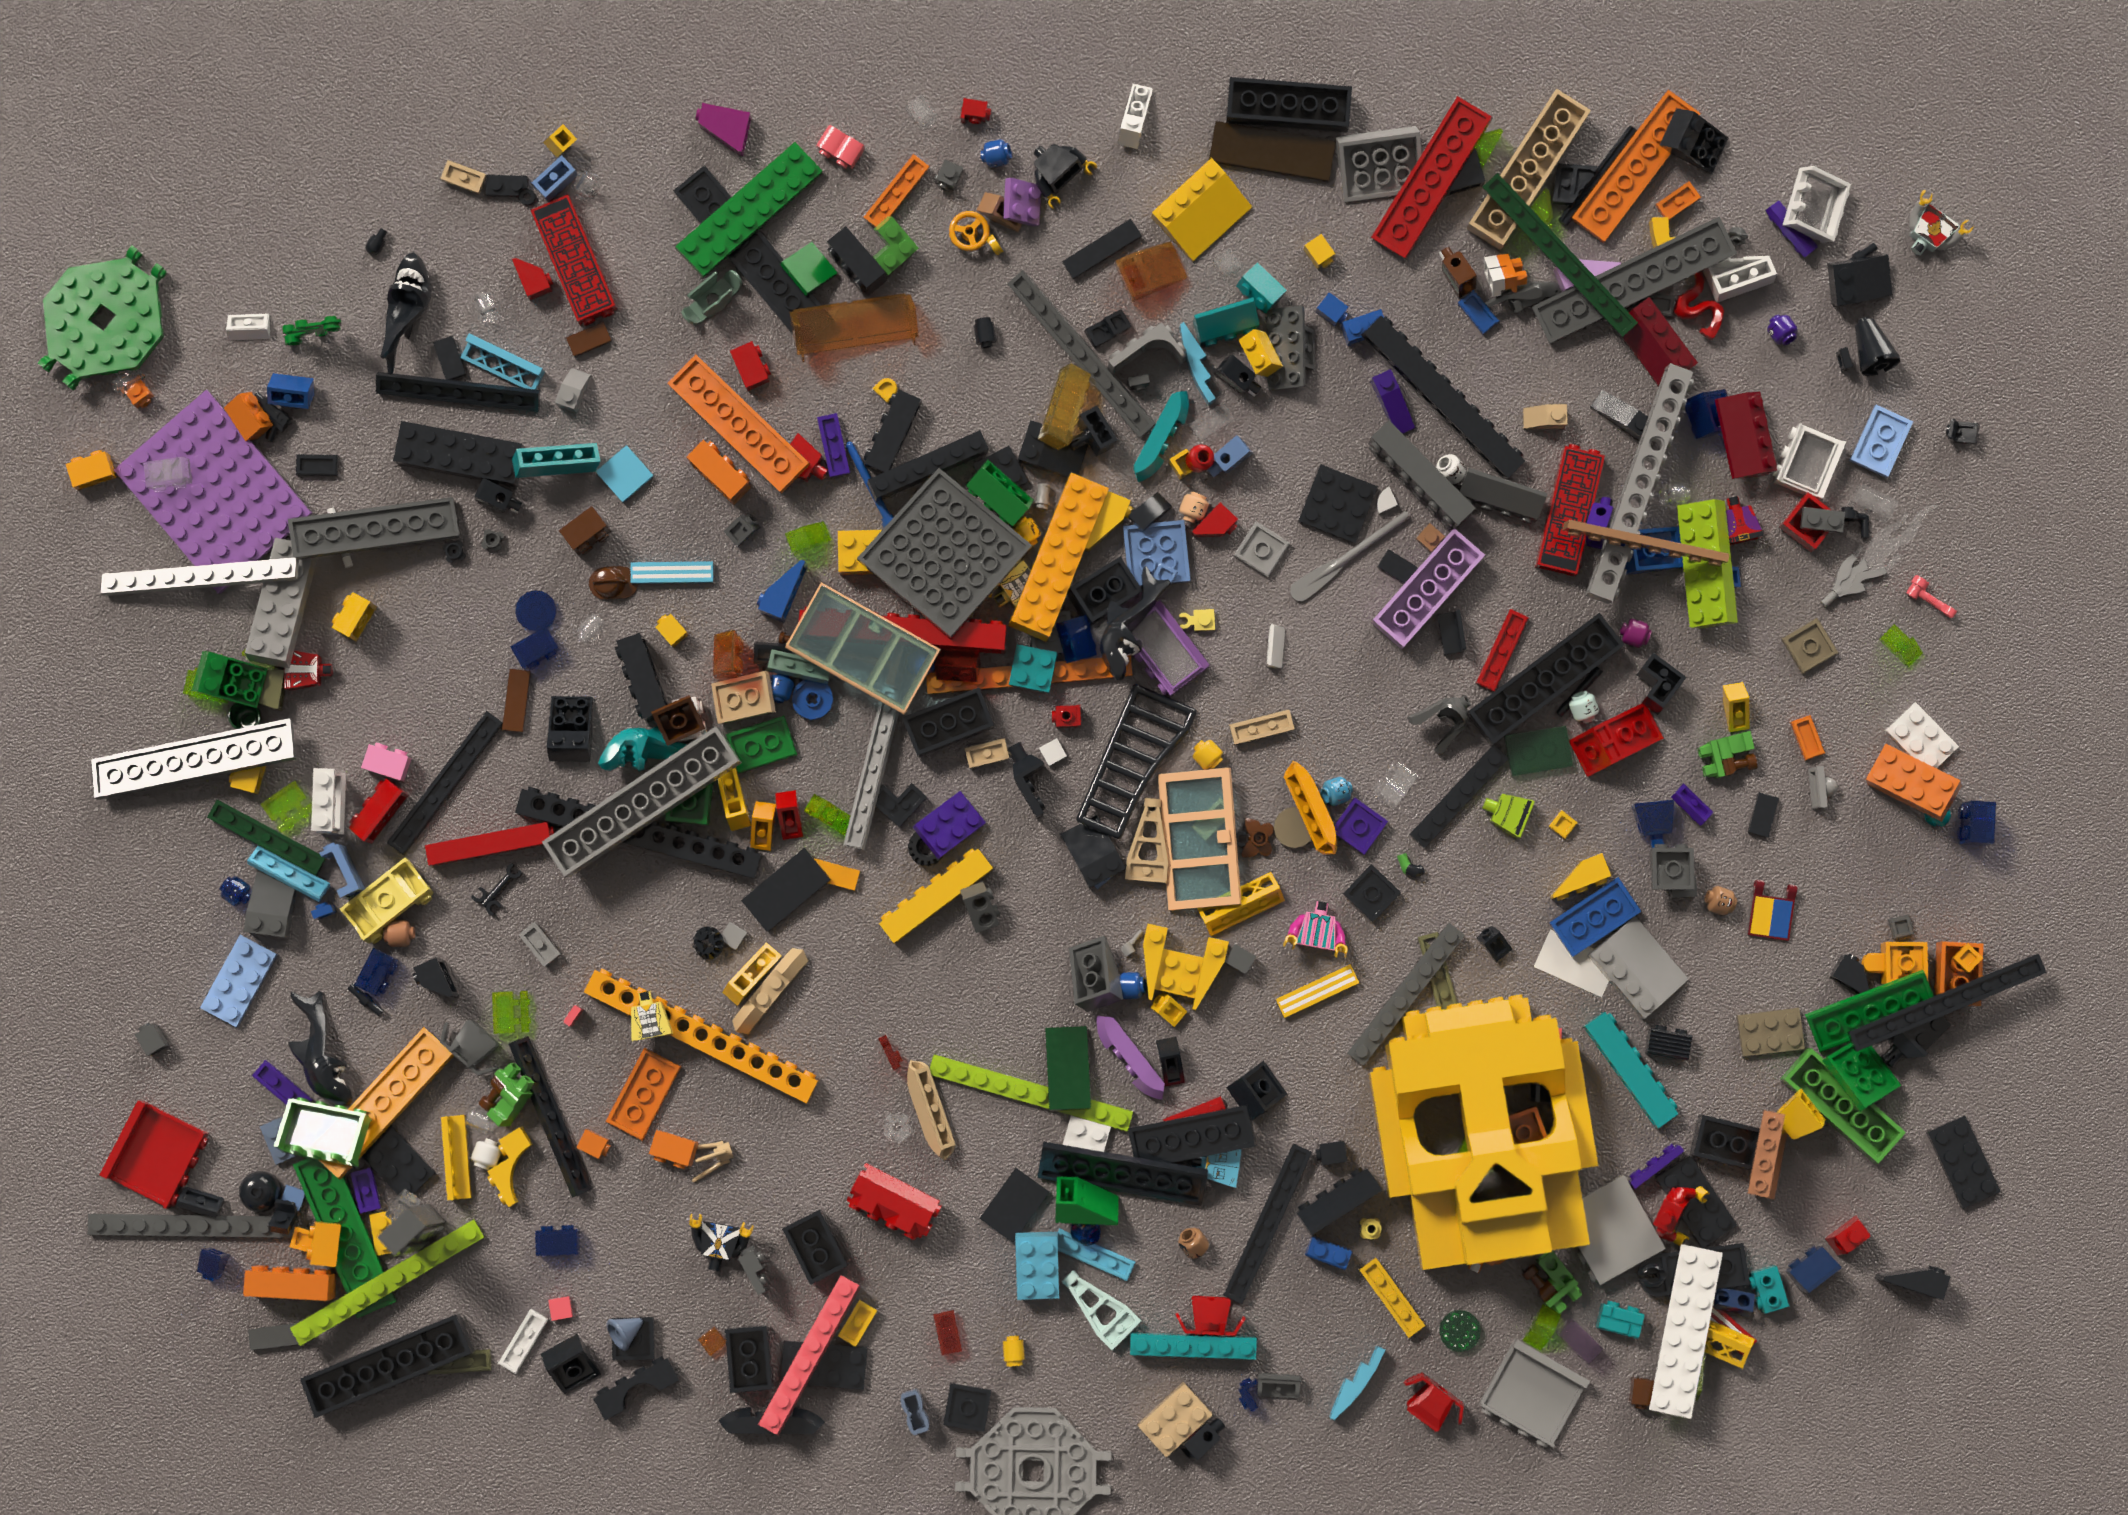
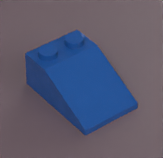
[1620,527,1683,575]
[757,560,808,623]

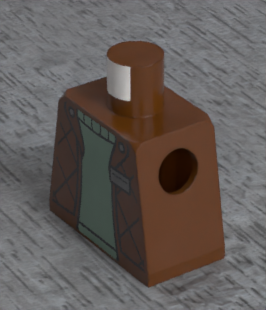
[1439,247,1477,299]

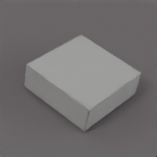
[721,922,747,950]

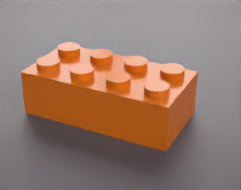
[1866,744,1962,822]
[243,1265,337,1301]

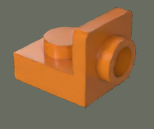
[122,376,154,409]

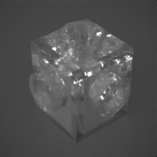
[882,1112,915,1145]

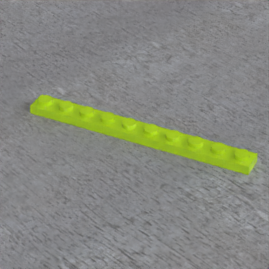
[930,1054,1133,1131]
[290,1219,484,1346]

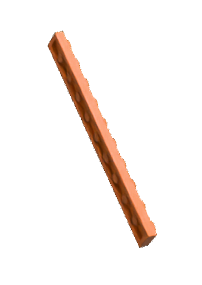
[926,655,1133,694]

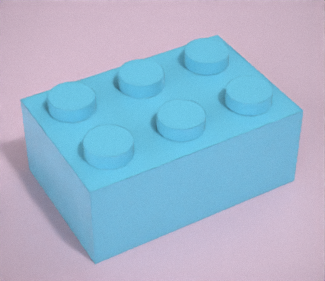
[1015,1232,1059,1300]

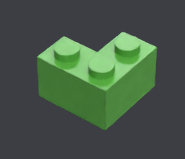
[873,216,919,275]

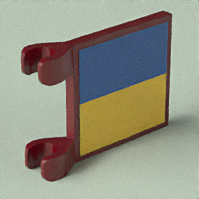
[1747,880,1797,941]

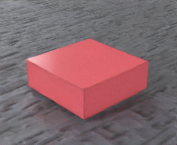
[564,1005,584,1027]
[548,1296,573,1321]

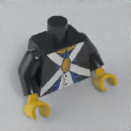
[689,1214,754,1271]

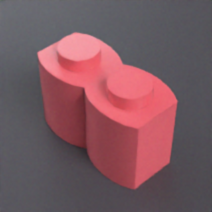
[816,125,865,169]

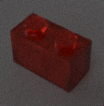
[935,648,981,682]

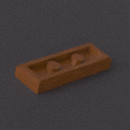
[502,669,531,733]

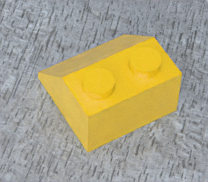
[332,592,377,642]

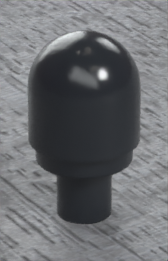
[365,228,388,255]

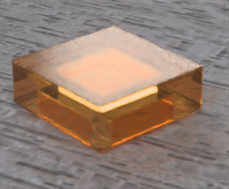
[698,1327,726,1356]

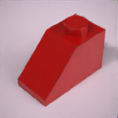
[512,258,554,300]
[1191,502,1238,537]
[775,790,803,840]

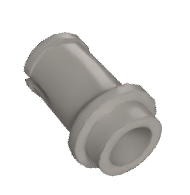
[1034,484,1051,511]

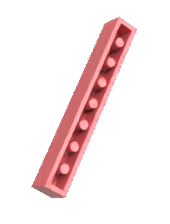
[758,1275,861,1436]

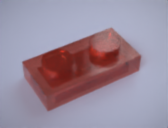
[933,1310,962,1356]

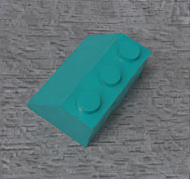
[1193,297,1260,347]

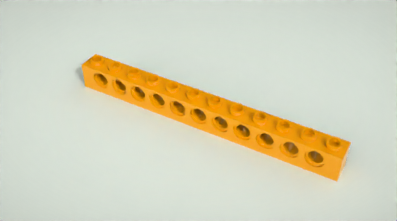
[584,968,819,1103]

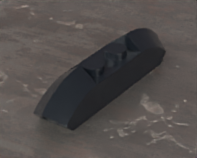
[719,1407,825,1434]

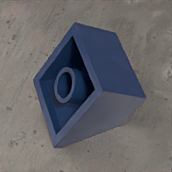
[1786,1245,1842,1293]

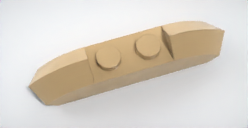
[732,948,808,1034]
[907,1060,955,1161]

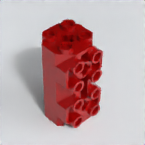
[846,1163,942,1240]

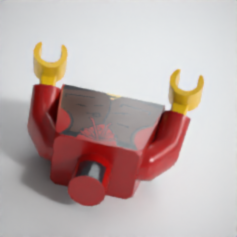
[1653,1186,1710,1247]

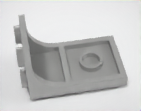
[1108,322,1187,374]

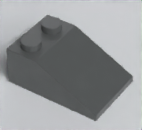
[243,871,297,938]
[1069,936,1123,1012]

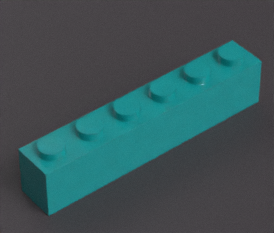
[1582,1012,1678,1128]
[1130,1332,1257,1359]

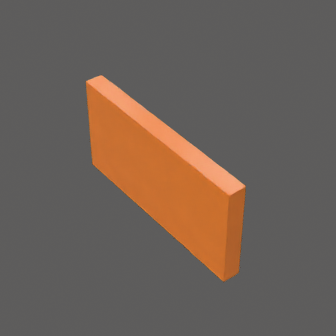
[605,1048,681,1141]

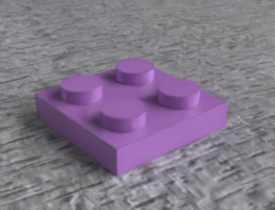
[1003,178,1041,226]

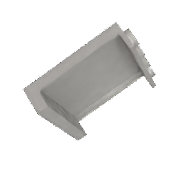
[1577,1175,1666,1285]
[1478,1338,1590,1448]

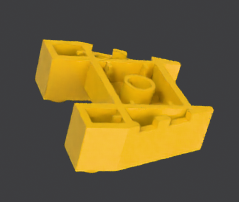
[1143,924,1229,1010]

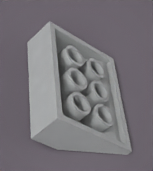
[1336,126,1422,202]
[1587,916,1689,1019]

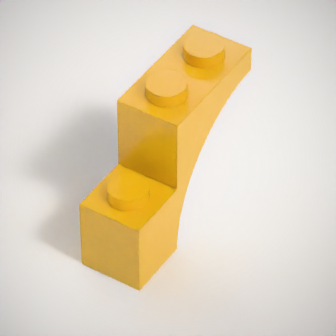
[487,1127,533,1207]

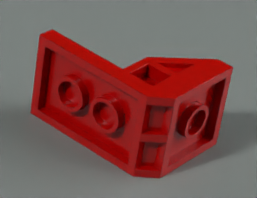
[1569,703,1664,777]

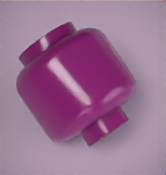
[1619,618,1652,648]

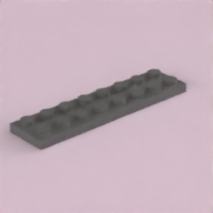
[288,497,459,560]

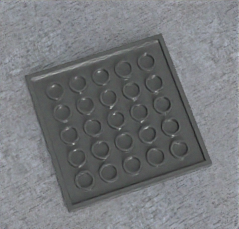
[857,468,1032,638]

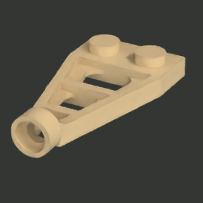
[1125,798,1168,883]

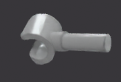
[1121,929,1143,957]

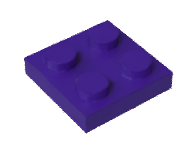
[1334,797,1388,855]

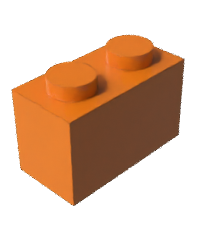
[224,392,273,442]
[649,1130,699,1169]

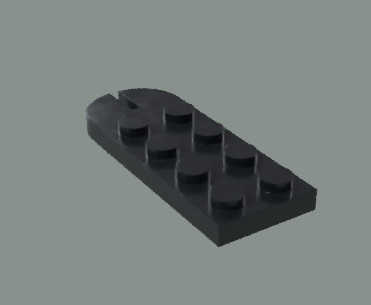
[1638,1243,1750,1297]

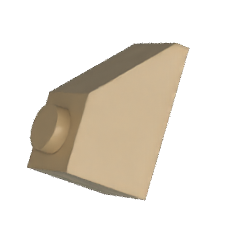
[1523,404,1567,429]

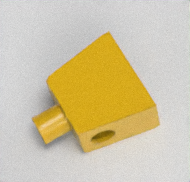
[1777,1089,1826,1140]

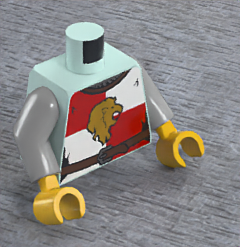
[1909,190,1974,255]

